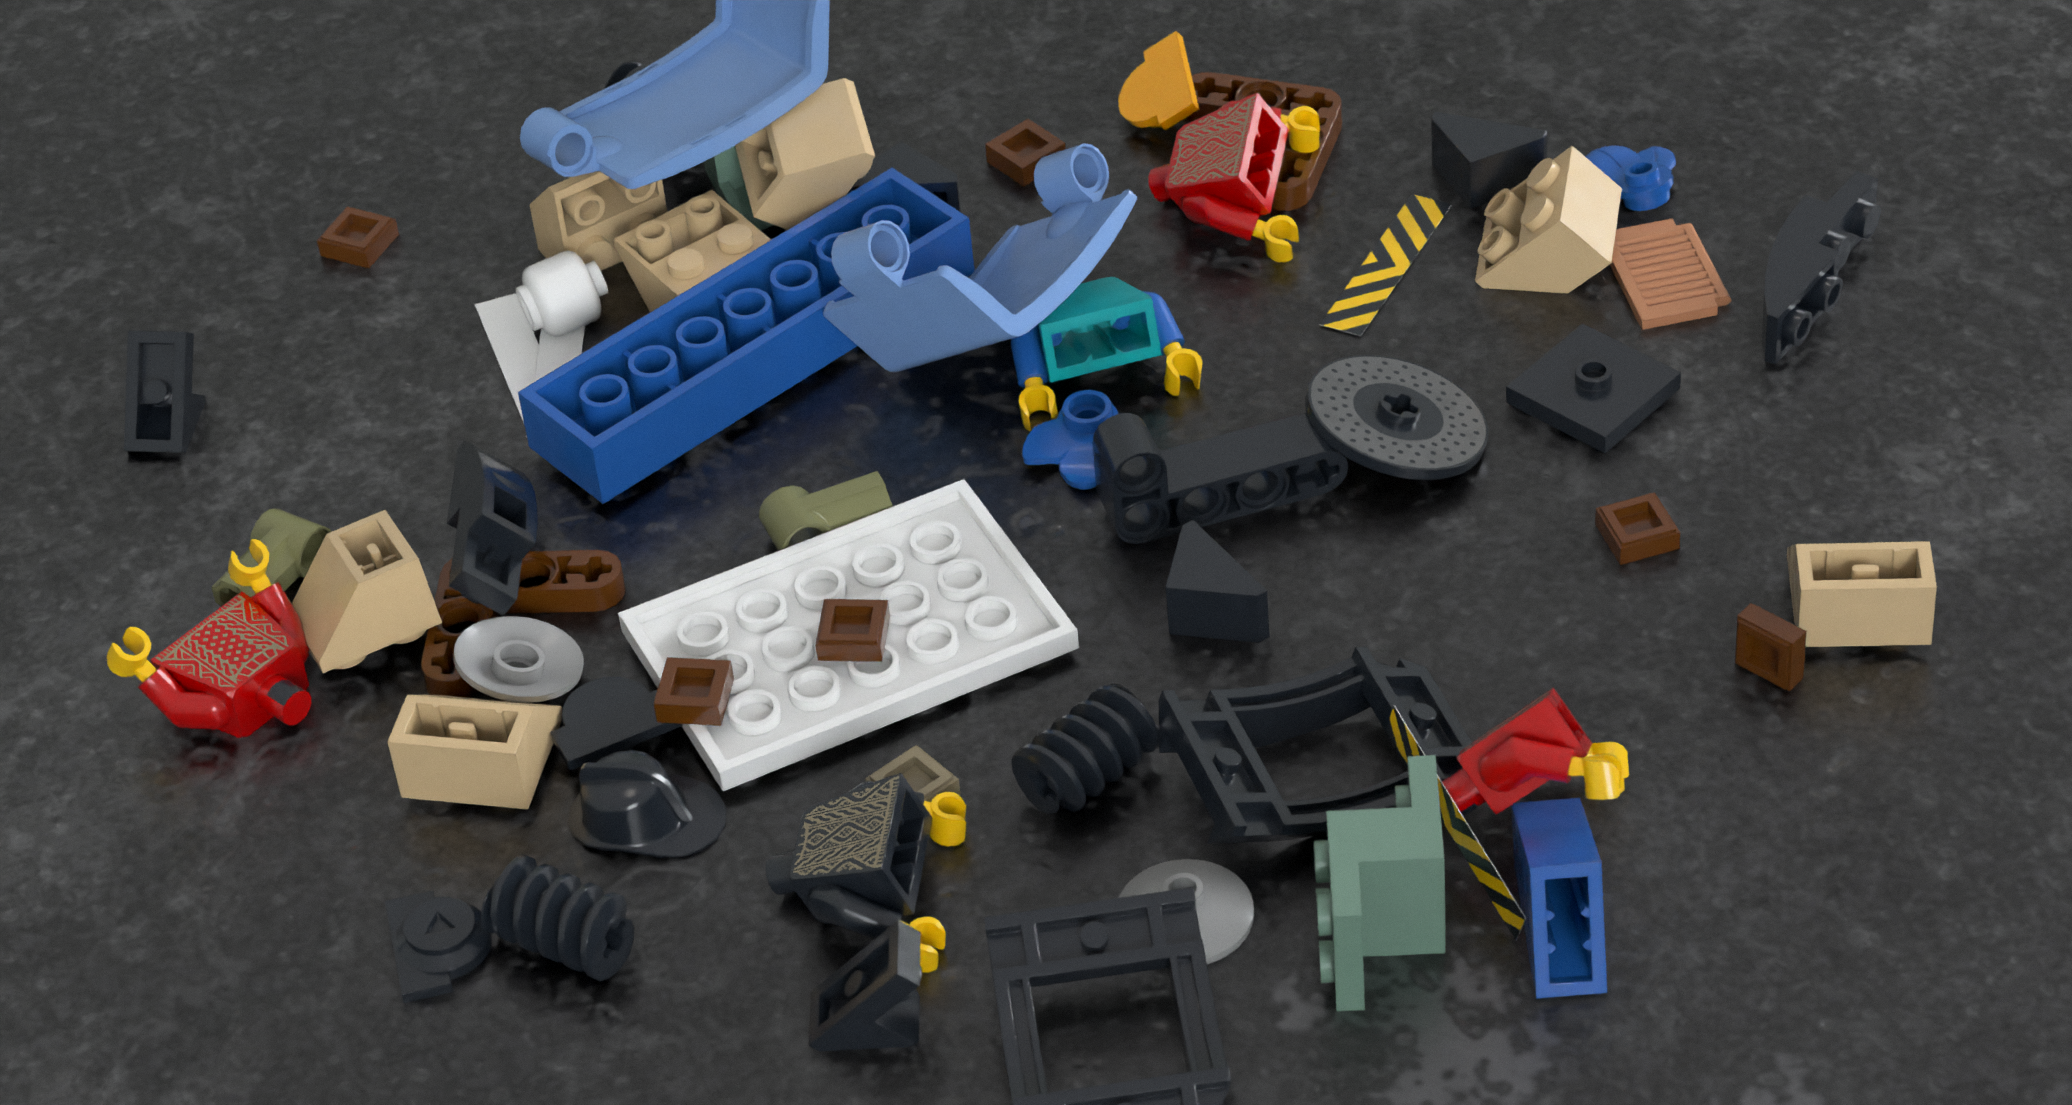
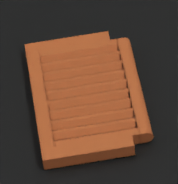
[1610,219,1731,330]

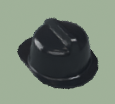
[568,750,726,858]

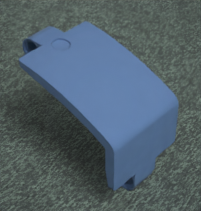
[520,0,830,189]
[823,143,1137,372]

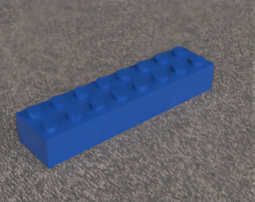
[518,168,975,504]

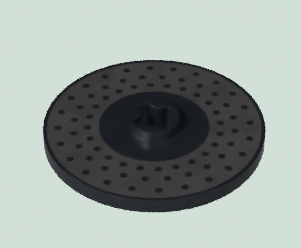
[1305,355,1489,480]

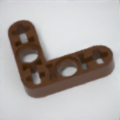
[1185,72,1342,211]
[421,550,626,698]

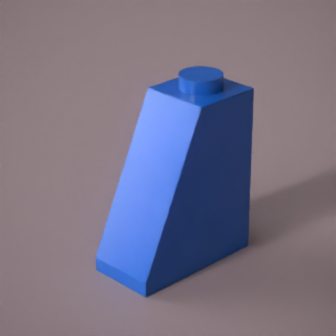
[1511,798,1607,998]

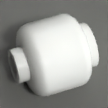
[516,251,608,337]

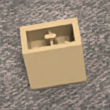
[735,78,875,230]
[1475,146,1622,294]
[529,171,667,271]
[614,190,771,312]
[292,510,442,673]
[1787,541,1937,647]
[387,695,563,809]

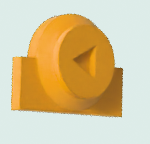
[1118,31,1199,130]

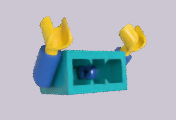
[1011,277,1202,431]

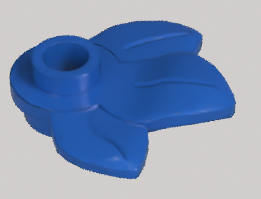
[1586,146,1676,211]
[1022,390,1118,490]

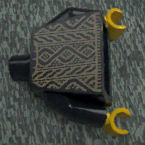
[766,773,966,973]

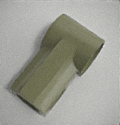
[759,471,893,551]
[211,508,332,606]

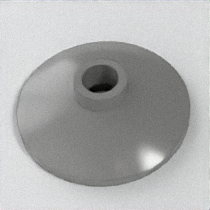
[453,616,584,703]
[1119,859,1254,964]

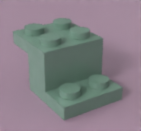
[1314,755,1446,1011]

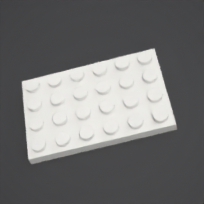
[618,479,1079,791]

